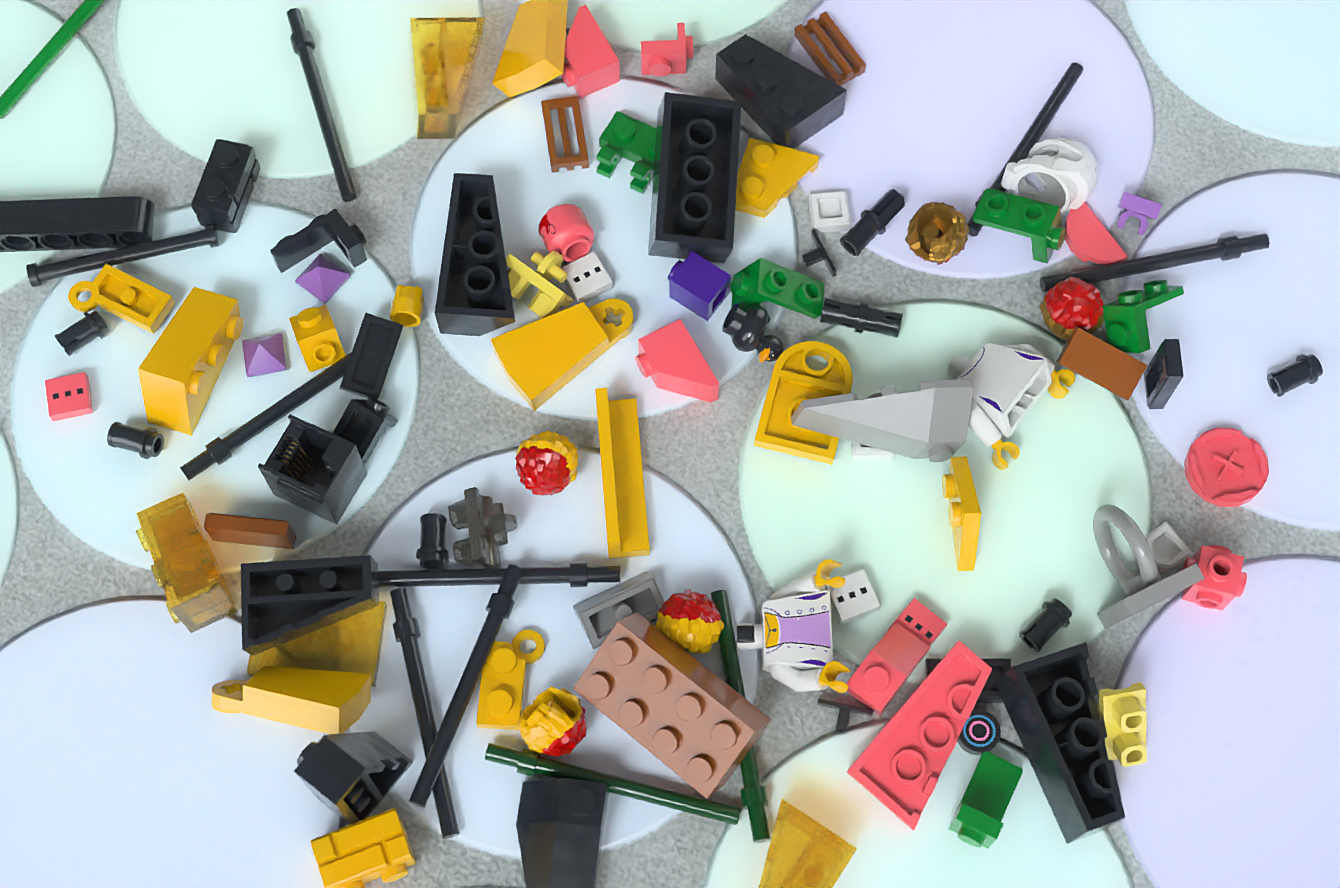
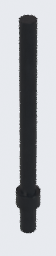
[286,8,357,202]
[967,62,1084,237]
[1040,233,1270,293]
[180,352,351,481]
[378,562,621,587]
[409,564,524,808]
[390,588,460,839]

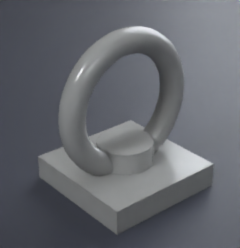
[1093,504,1205,629]

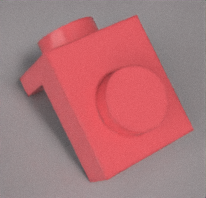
[641,22,693,77]

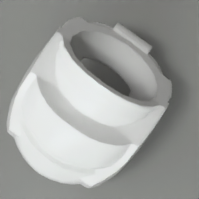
[1001,137,1097,216]

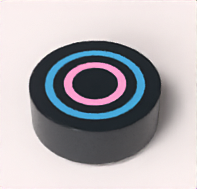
[957,710,1001,755]

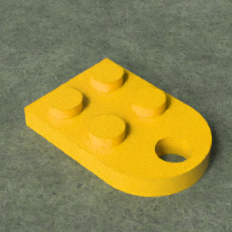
[754,341,853,465]

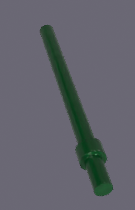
[711,590,771,843]
[484,743,741,826]

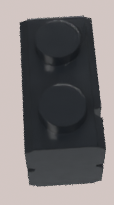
[191,139,261,234]

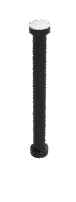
[26,224,219,287]

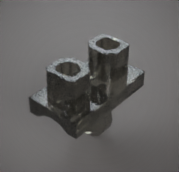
[448,487,518,568]

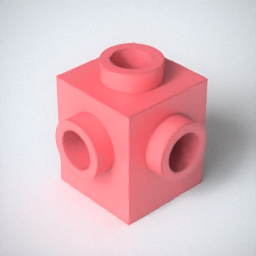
[1181,545,1247,611]

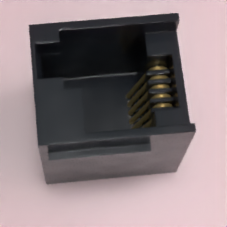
[258,414,367,525]

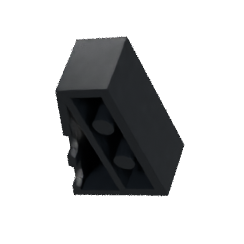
[715,34,847,149]

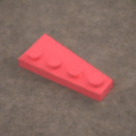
[846,640,992,831]

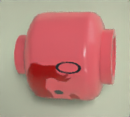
[538,204,595,262]

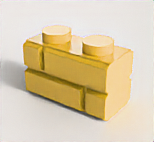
[310,808,416,888]

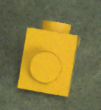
[289,305,346,372]

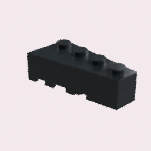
[994,642,1126,844]

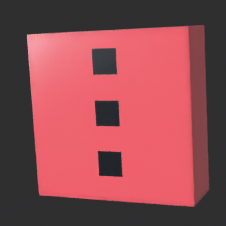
[45,372,93,421]
[887,598,947,646]

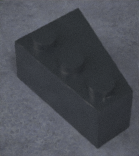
[241,555,379,656]
[293,731,413,825]

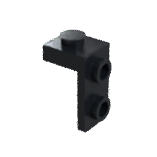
[270,208,367,273]

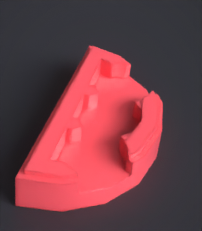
[1064,202,1128,264]

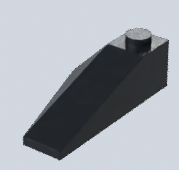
[516,778,609,888]

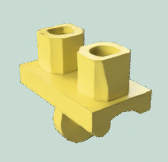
[506,251,574,318]
[1097,682,1147,767]

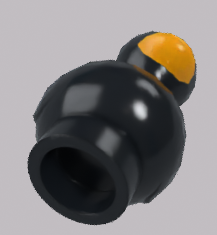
[722,303,784,363]

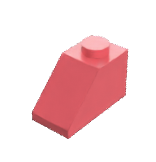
[561,4,620,99]
[635,319,719,403]
[846,623,931,717]

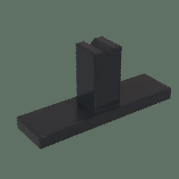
[802,229,836,277]
[817,698,874,732]

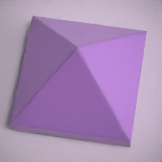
[295,253,351,304]
[242,333,287,377]

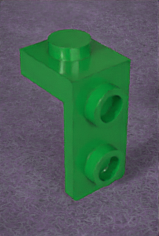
[973,188,1066,264]
[730,258,824,319]
[1103,280,1184,353]
[948,751,1023,849]

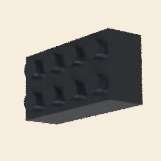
[648,92,741,264]

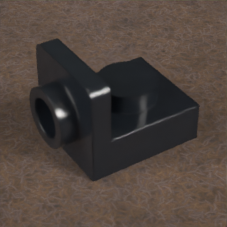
[333,396,398,462]

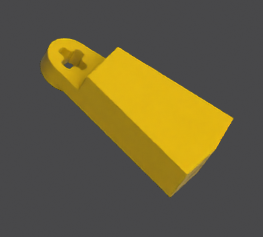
[492,0,569,97]
[490,298,634,411]
[211,666,372,734]

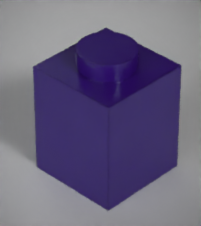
[668,251,731,322]

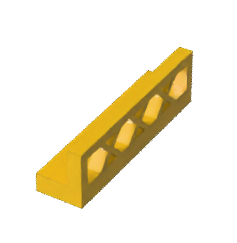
[595,387,650,559]

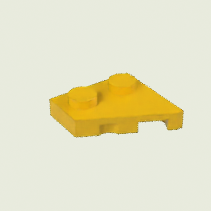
[735,137,820,218]
[942,456,981,571]

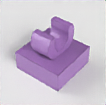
[1117,192,1162,235]

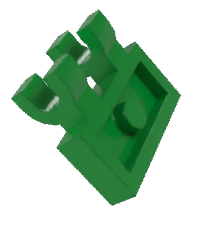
[596,111,656,194]

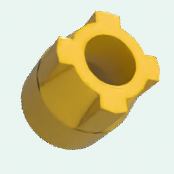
[389,284,425,327]

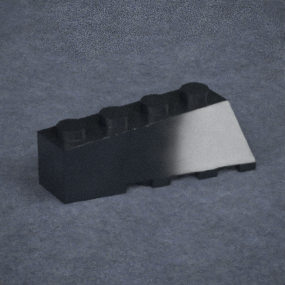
[435,173,515,336]

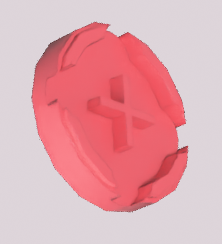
[1184,428,1269,507]

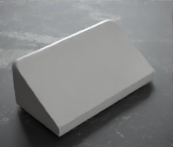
[573,572,664,649]

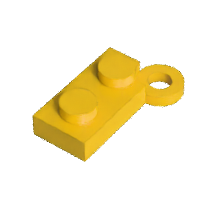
[68,264,175,334]
[476,629,545,731]

